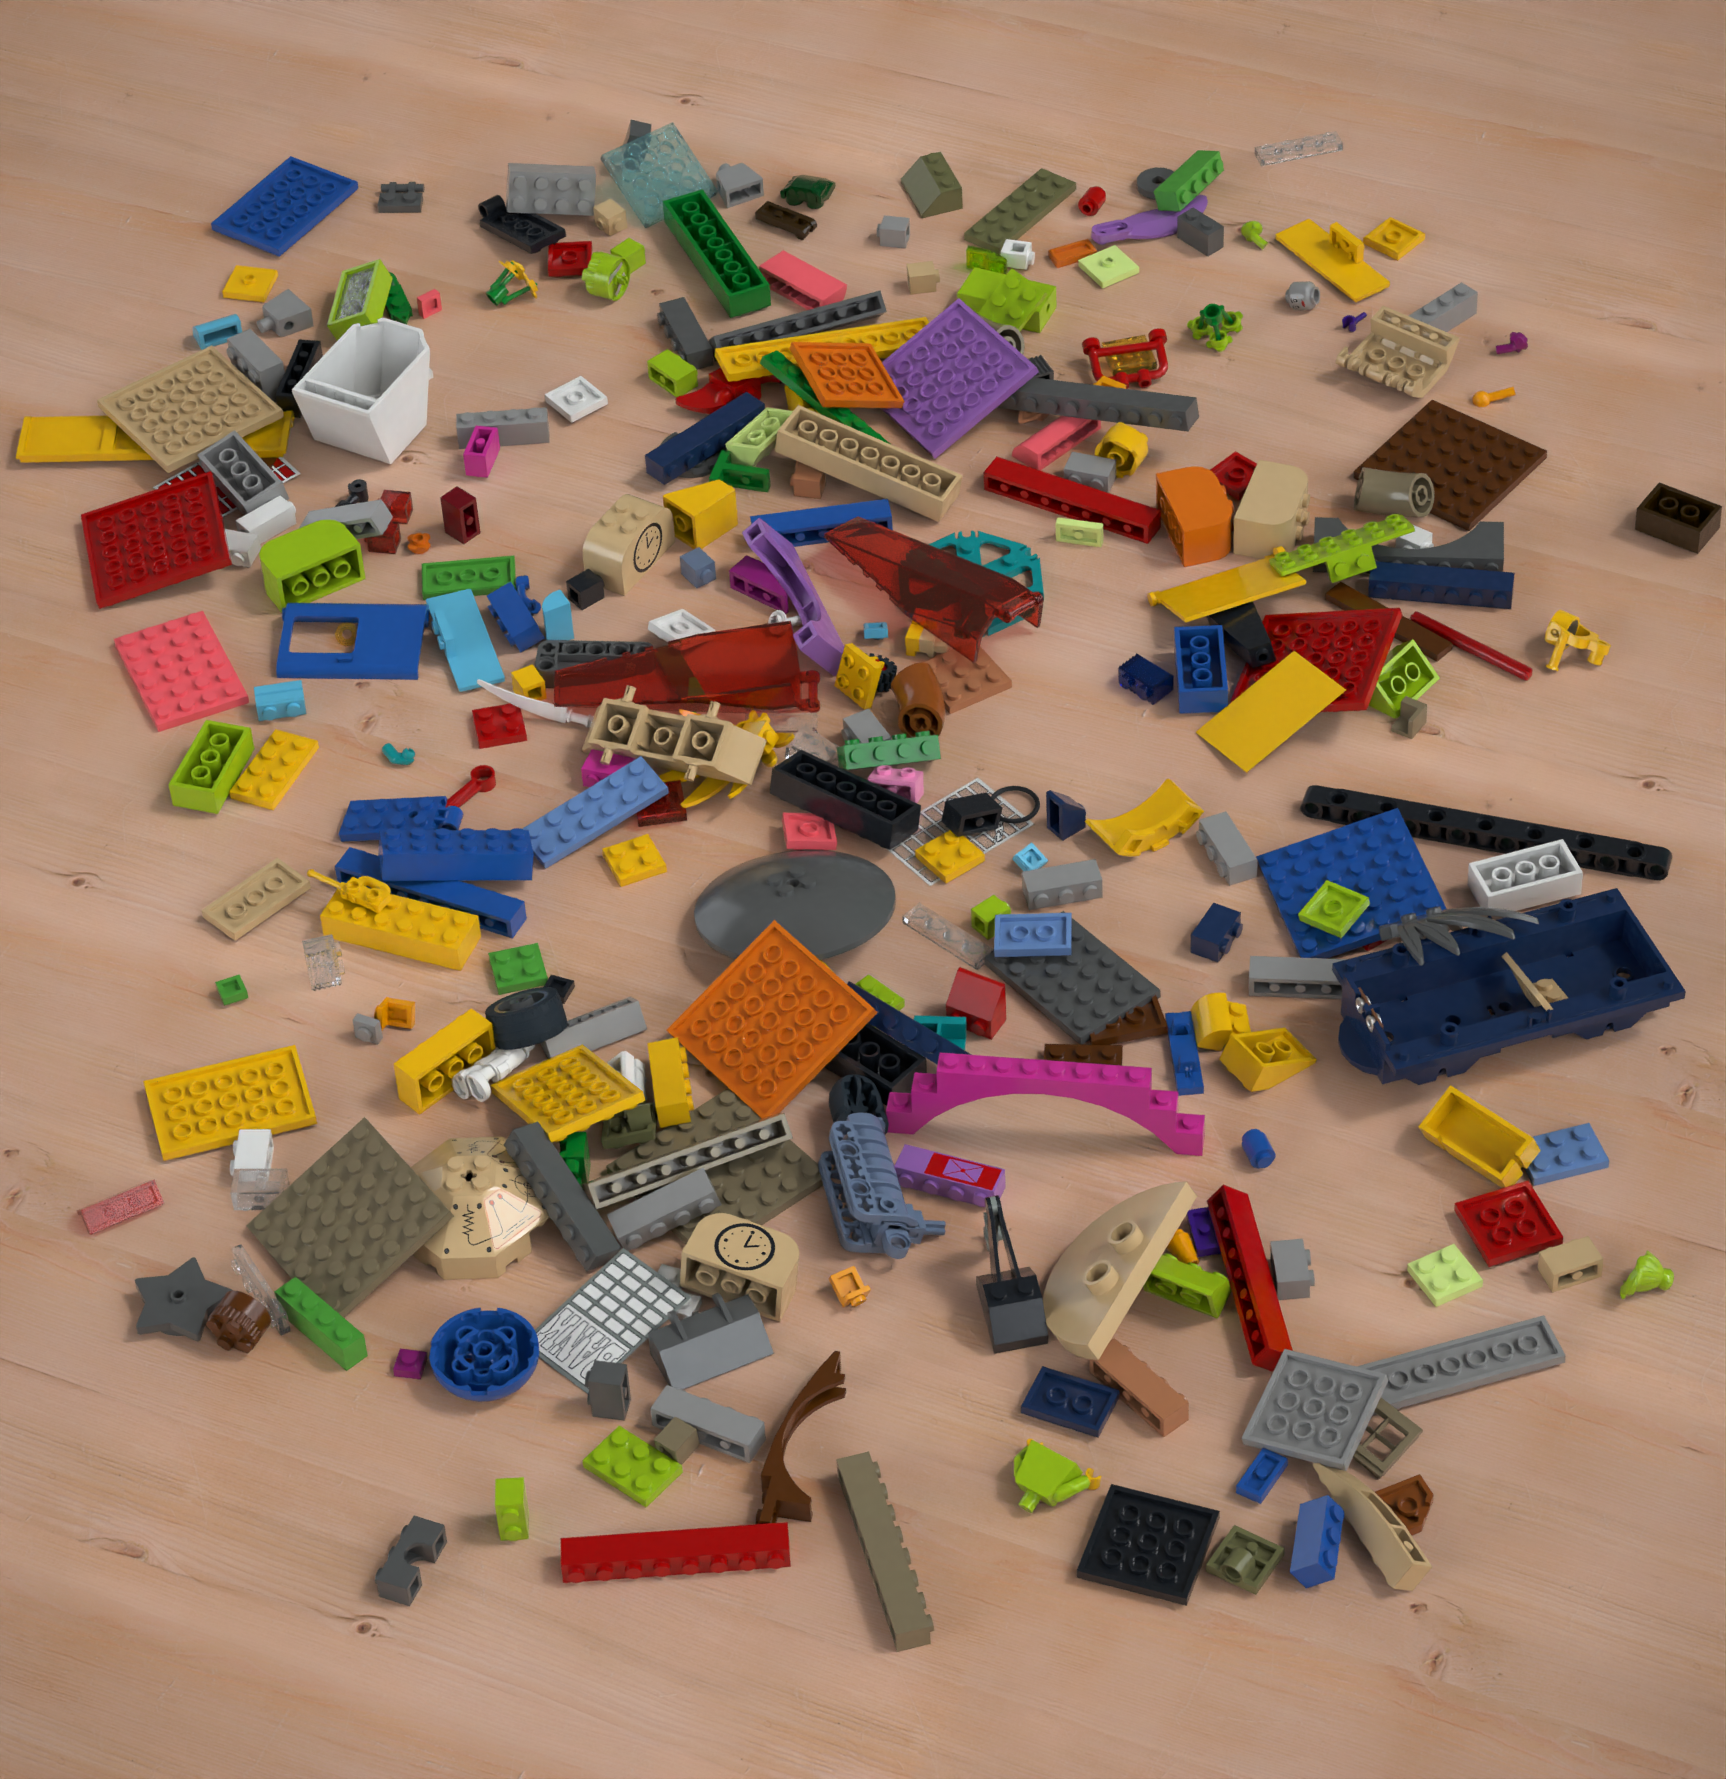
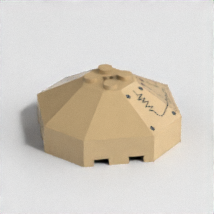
[411,1137,549,1280]

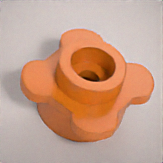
[407,533,431,554]

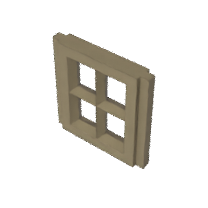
[1353,1398,1423,1479]

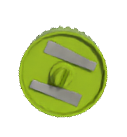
[582,252,630,301]

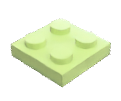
[1407,1244,1483,1307]

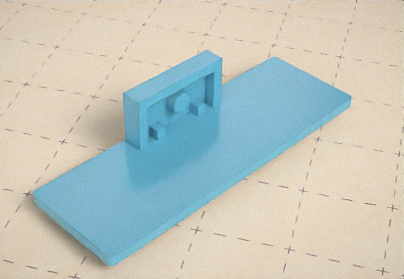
[426,589,505,692]

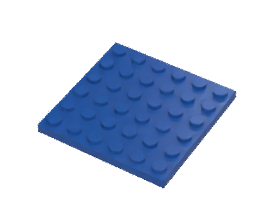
[1256,808,1447,959]

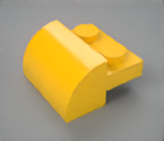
[1190,992,1251,1051]

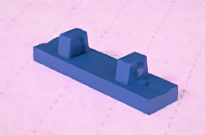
[1165,1011,1204,1096]

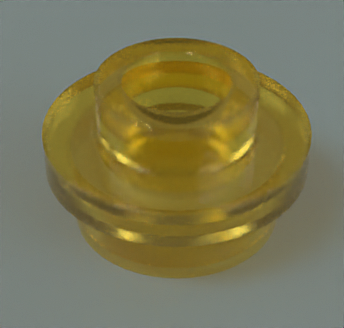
[335,622,357,646]

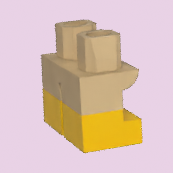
[905,608,957,658]

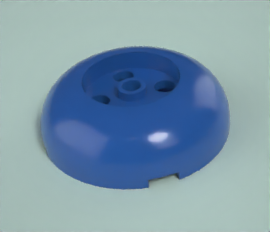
[429,1308,539,1402]

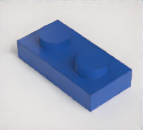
[1236,1448,1288,1504]

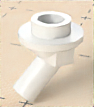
[768,610,802,633]

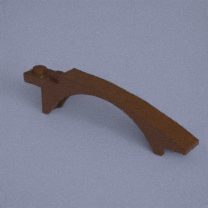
[756,1351,847,1524]

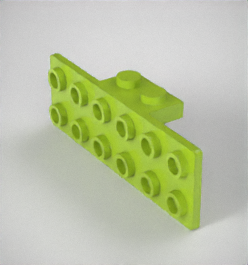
[1269,514,1415,583]

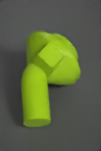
[1241,221,1268,249]

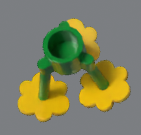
[486,260,538,306]

